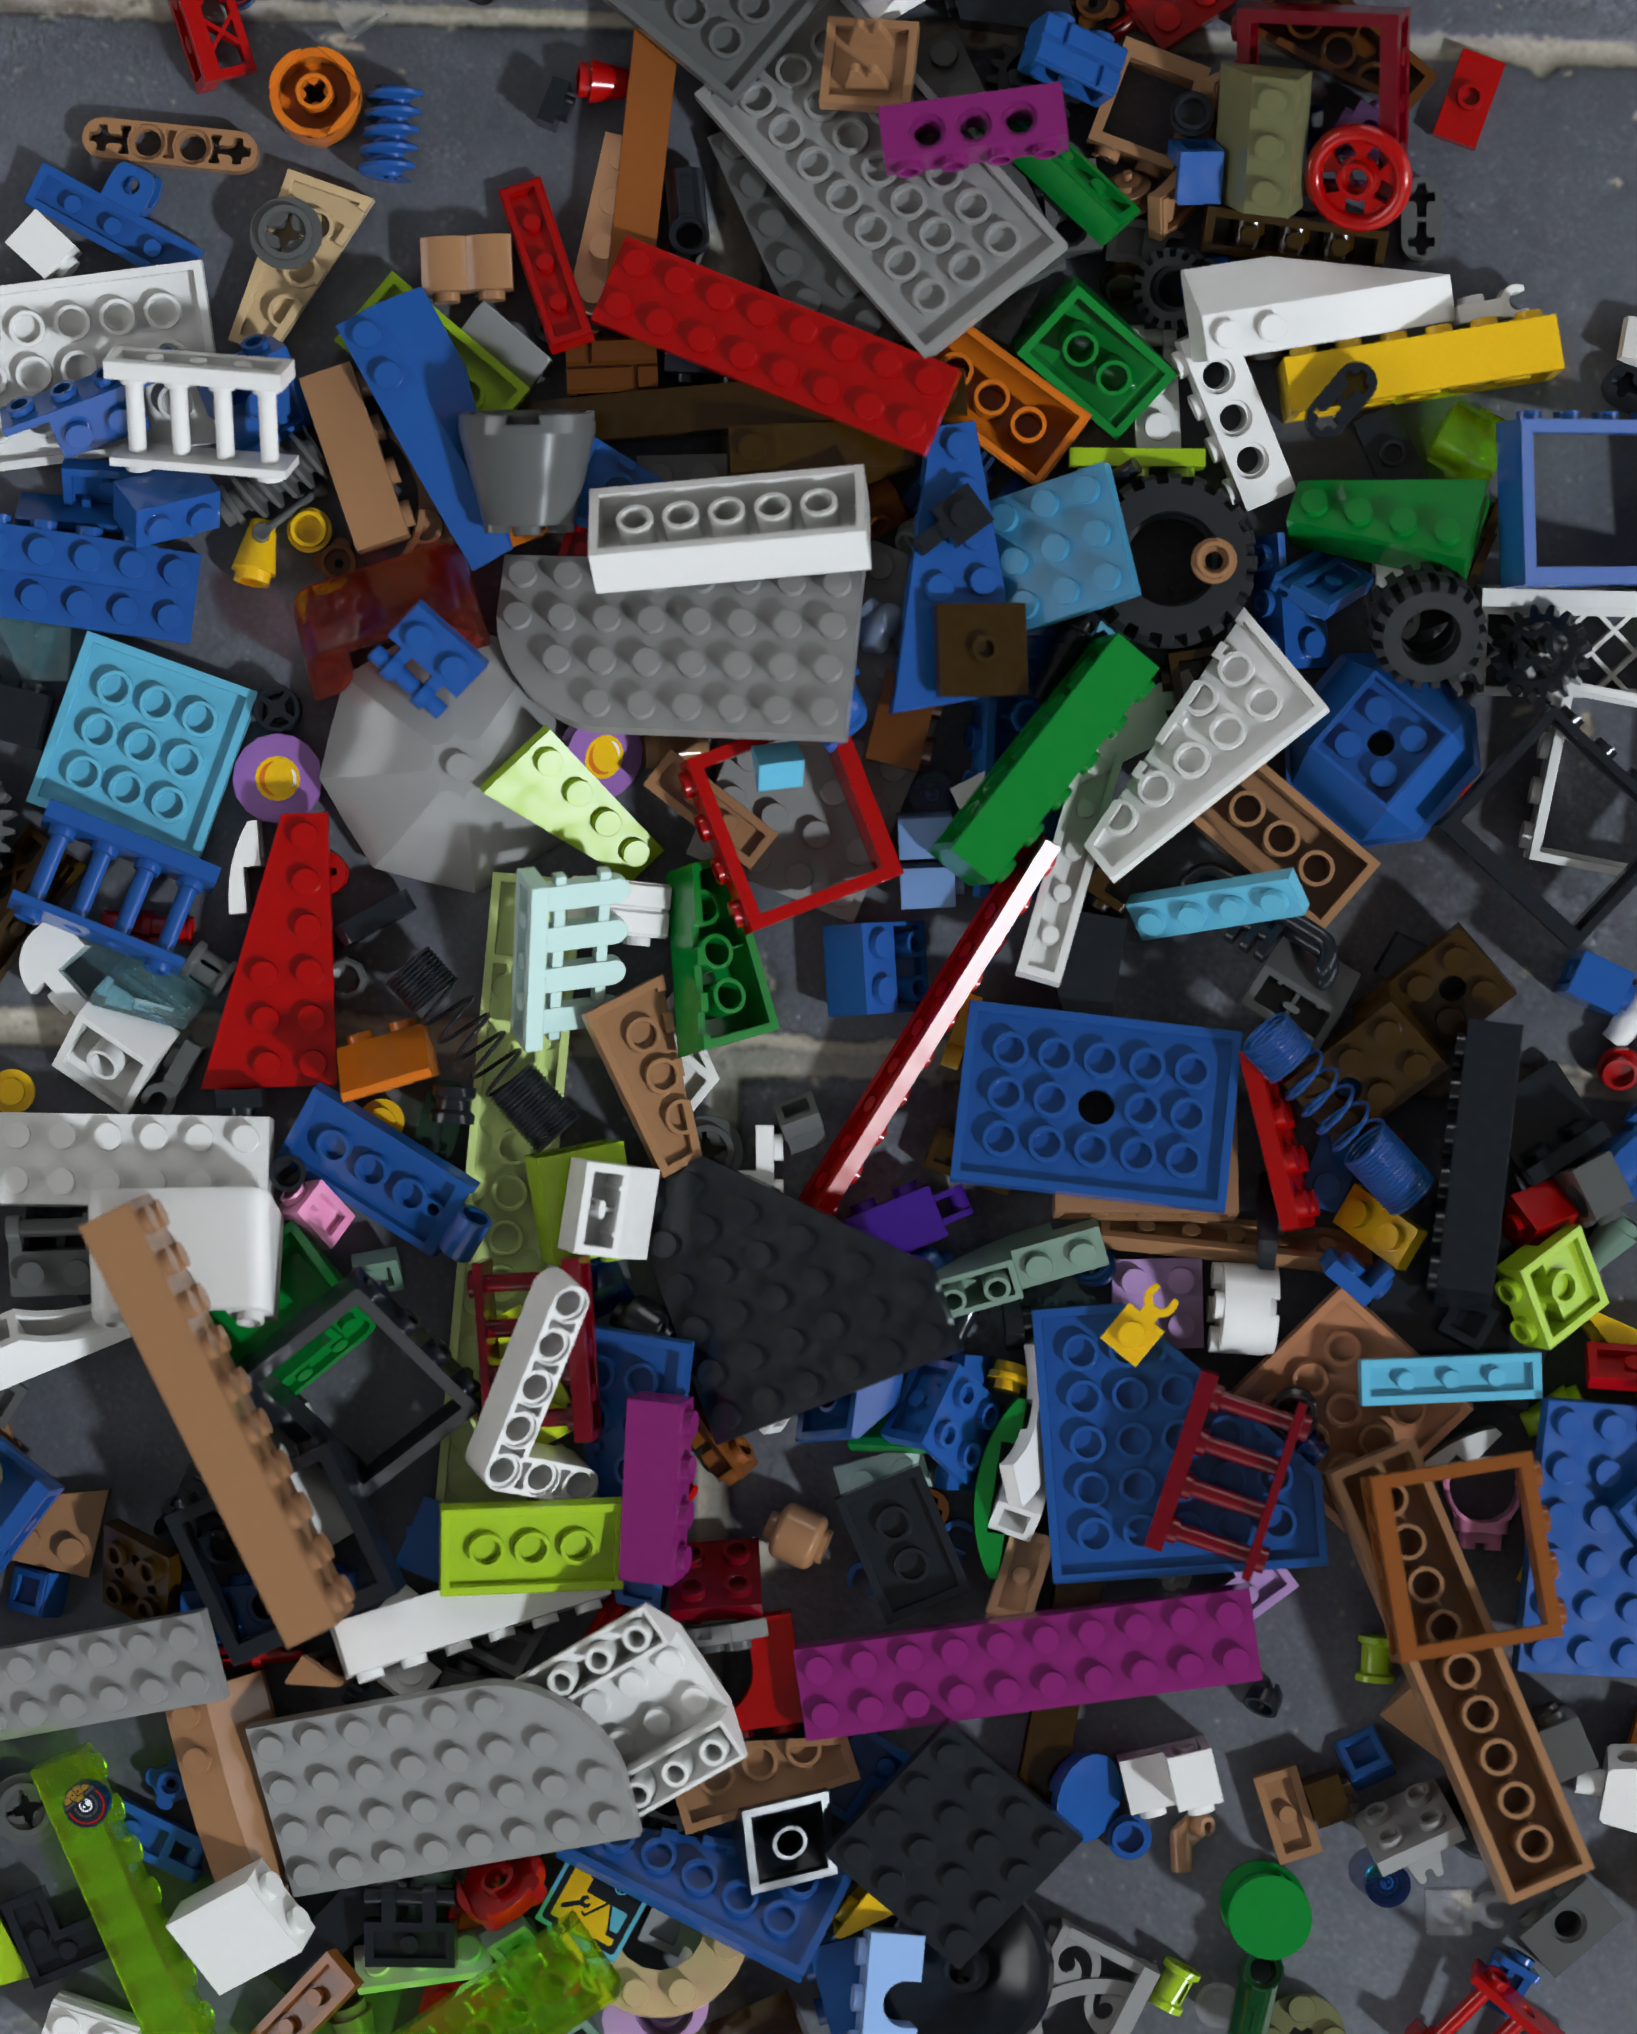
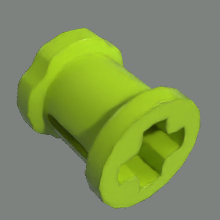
[1354,1633,1396,1684]
[1148,1956,1202,2017]

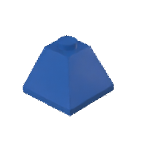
[795,1374,904,1443]

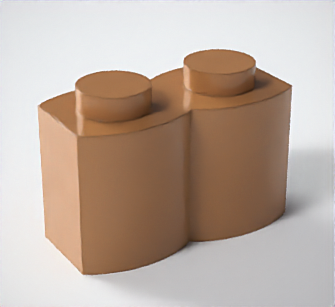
[420,233,516,305]

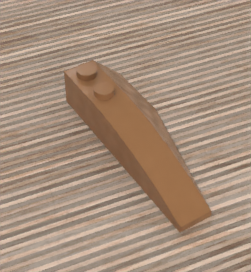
[165,1669,289,1892]

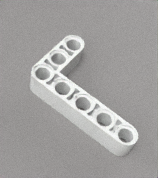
[465,1268,599,1500]

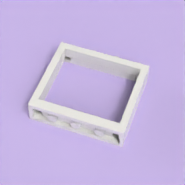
[1518,682,1637,876]

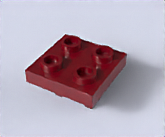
[670,1538,763,1624]

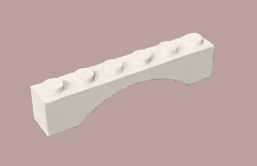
[0,1304,132,1391]

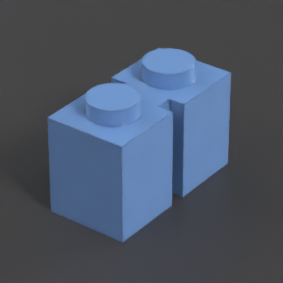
[897,810,964,910]

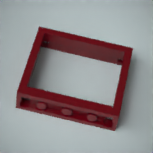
[1231,1,1411,200]

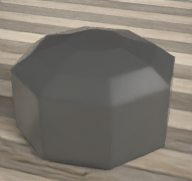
[334,955,371,1002]

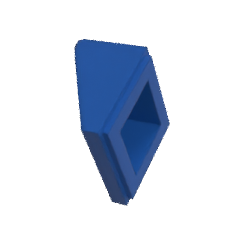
[7,1563,70,1618]
[1333,1724,1396,1792]

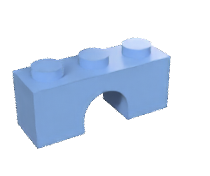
[848,1926,925,2034]

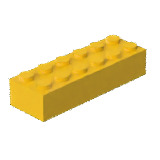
[1275,309,1565,424]

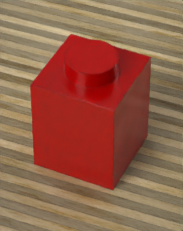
[1501,1178,1580,1249]

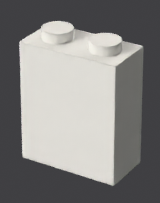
[165,1858,316,1996]

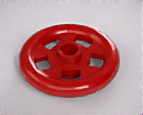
[1305,123,1413,232]

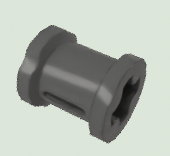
[180,940,237,999]

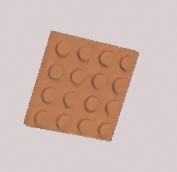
[1229,1285,1474,1533]

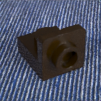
[1085,864,1126,916]

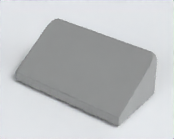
[461,300,553,389]

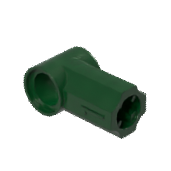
[1226,1953,1284,2034]

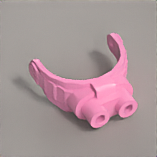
[1440,1478,1520,1551]

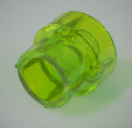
[1426,400,1508,482]

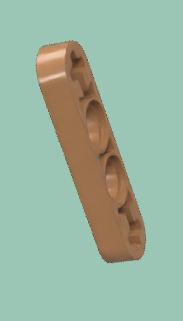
[82,117,260,176]

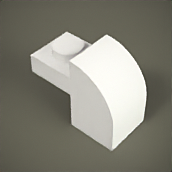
[19,922,91,1016]

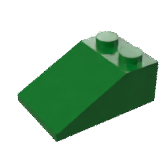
[1011,273,1178,441]

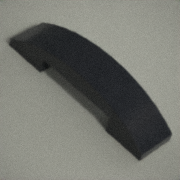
[263,1877,411,1995]

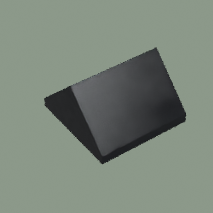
[730,1787,838,1895]

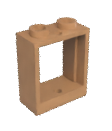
[1085,36,1211,180]

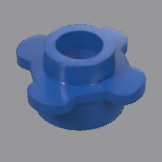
[145,1757,187,1810]

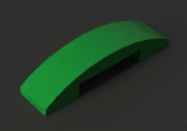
[972,1395,1027,1580]

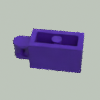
[844,1180,974,1253]

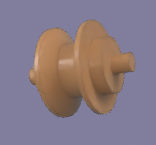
[1109,170,1151,216]

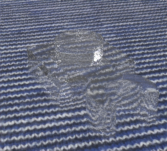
[1424,1886,1504,1936]

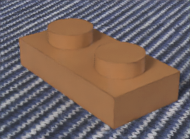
[1251,1763,1323,1865]

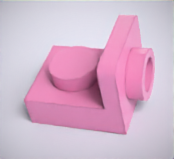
[278,1179,356,1251]

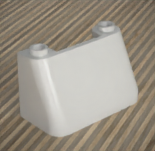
[88,1186,284,1330]

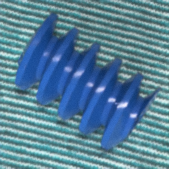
[358,83,424,183]

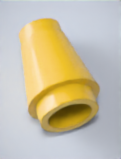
[231,518,276,588]

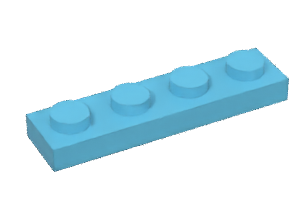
[1125,868,1310,941]
[1357,1351,1543,1406]

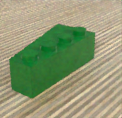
[1286,479,1490,581]
[666,858,780,1058]

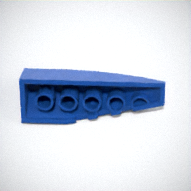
[336,286,514,571]

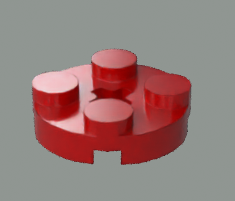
[456,1855,547,1931]

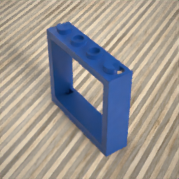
[1496,410,1637,588]

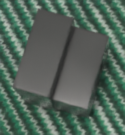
[773,1091,828,1155]

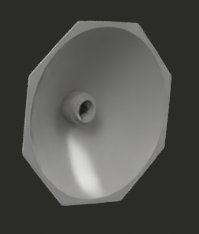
[319,625,570,893]

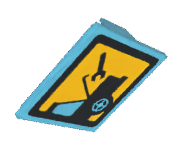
[534,1862,647,1963]

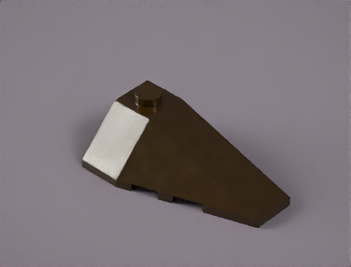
[728,422,916,485]

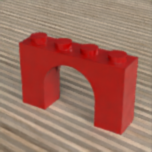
[733,1608,803,1739]

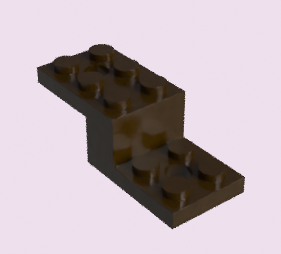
[1283,922,1517,1150]

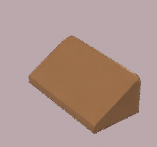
[284,1651,355,1687]

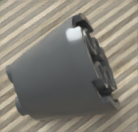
[458,409,596,536]

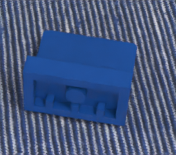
[880,1360,1003,1484]

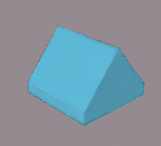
[751,741,805,792]

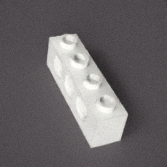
[1170,334,1296,512]

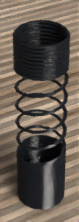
[386,946,580,1153]

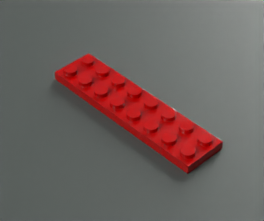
[590,235,962,458]

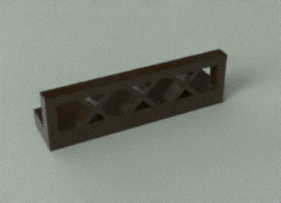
[0,824,86,982]

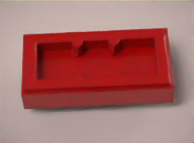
[1431,48,1506,151]

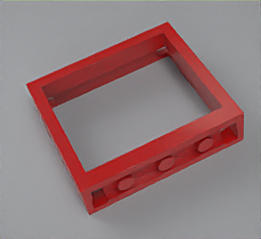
[678,736,904,935]

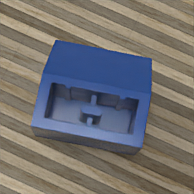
[822,921,929,1017]

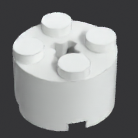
[1205,1262,1280,1356]

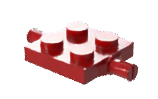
[1104,0,1237,51]

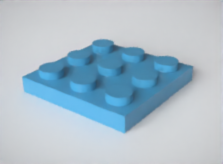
[989,462,1141,633]

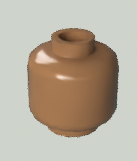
[763,1502,833,1570]

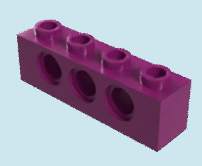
[878,82,1069,178]

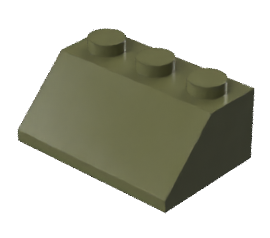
[1216,61,1312,218]

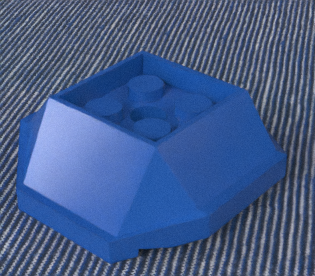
[1284,653,1481,848]

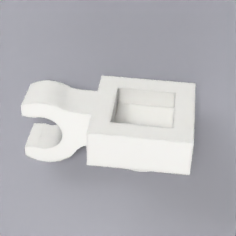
[1445,284,1529,330]

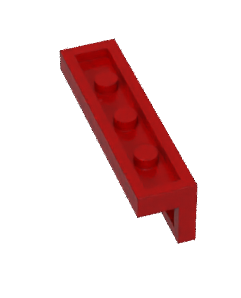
[168,0,257,95]

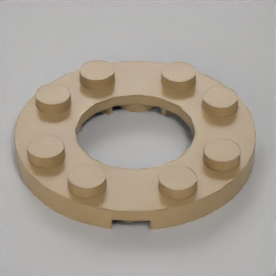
[569,1934,745,2019]

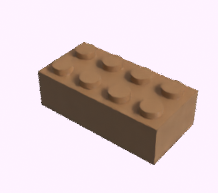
[1189,764,1381,928]

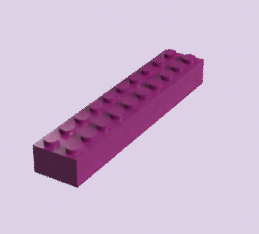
[793,1582,1263,1741]

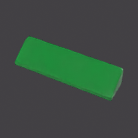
[976,87,1141,246]

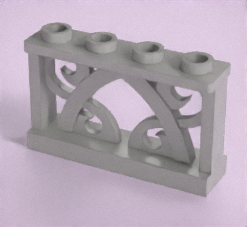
[1031,1917,1161,2034]

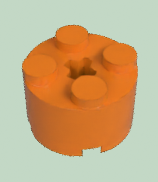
[269,46,365,148]

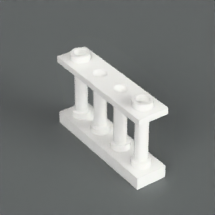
[103,346,299,484]

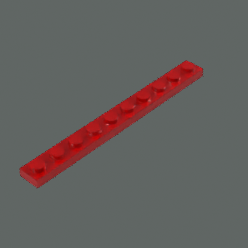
[797,834,1061,1216]

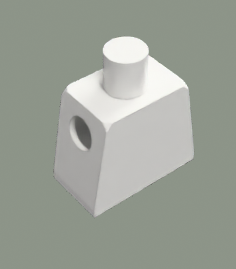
[1573,1744,1637,1833]

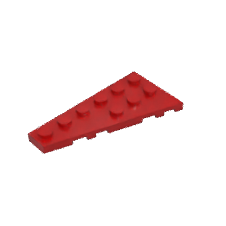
[201,812,339,1089]

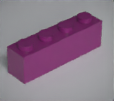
[618,1391,699,1586]

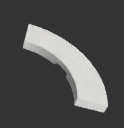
[999,1337,1045,1507]

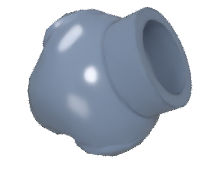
[858,596,902,654]

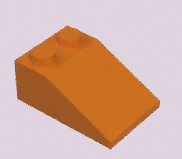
[336,1017,443,1102]

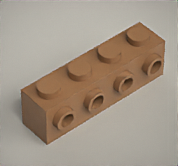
[298,361,416,556]

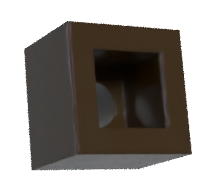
[1301,1767,1357,1829]

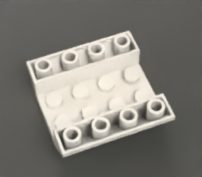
[513,1603,748,1817]

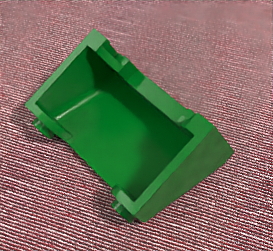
[208,1220,377,1409]

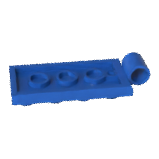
[276,1081,492,1263]

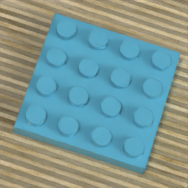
[26,630,260,859]

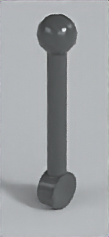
[252,481,329,543]

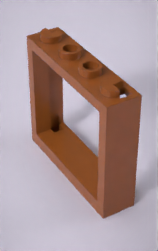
[1360,1451,1567,1663]

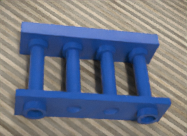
[7,799,222,977]

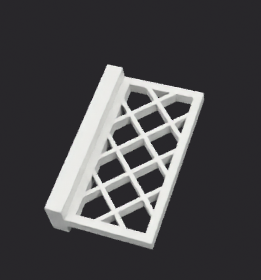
[1474,584,1637,698]

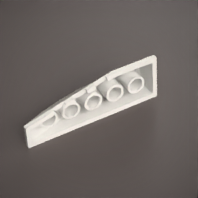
[1180,256,1456,362]

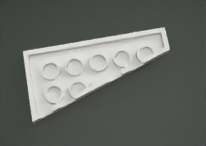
[1083,607,1330,883]

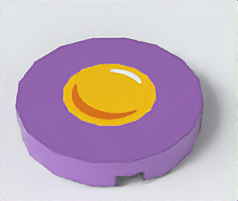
[561,726,643,797]
[232,733,323,824]

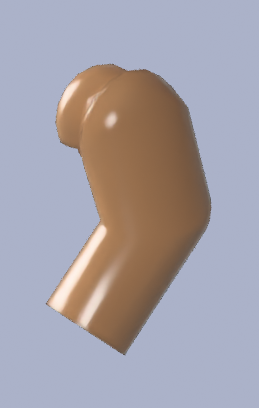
[1169,1813,1216,1873]

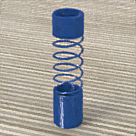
[1242,1012,1434,1215]

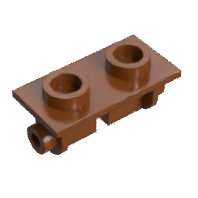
[691,1396,759,1487]

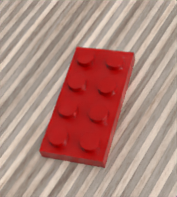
[1238,1052,1320,1231]

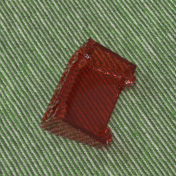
[293,543,491,701]

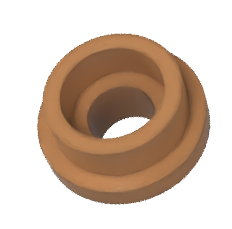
[1191,538,1237,584]

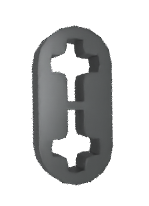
[1398,176,1442,266]

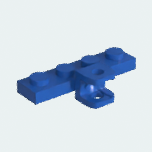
[23,162,205,267]

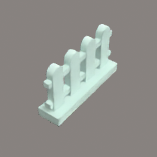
[510,866,630,1053]

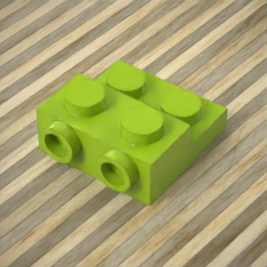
[1495,1223,1609,1350]

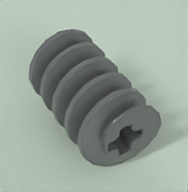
[228,425,331,519]

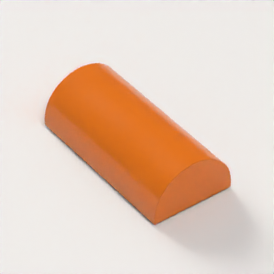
[913,326,1092,486]

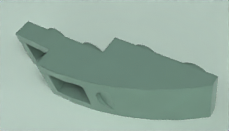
[936,1218,1110,1318]

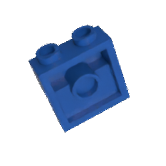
[196,334,313,452]

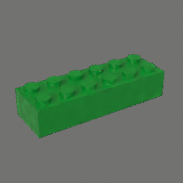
[927,633,1160,886]

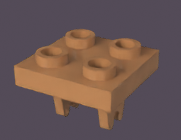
[819,16,920,113]

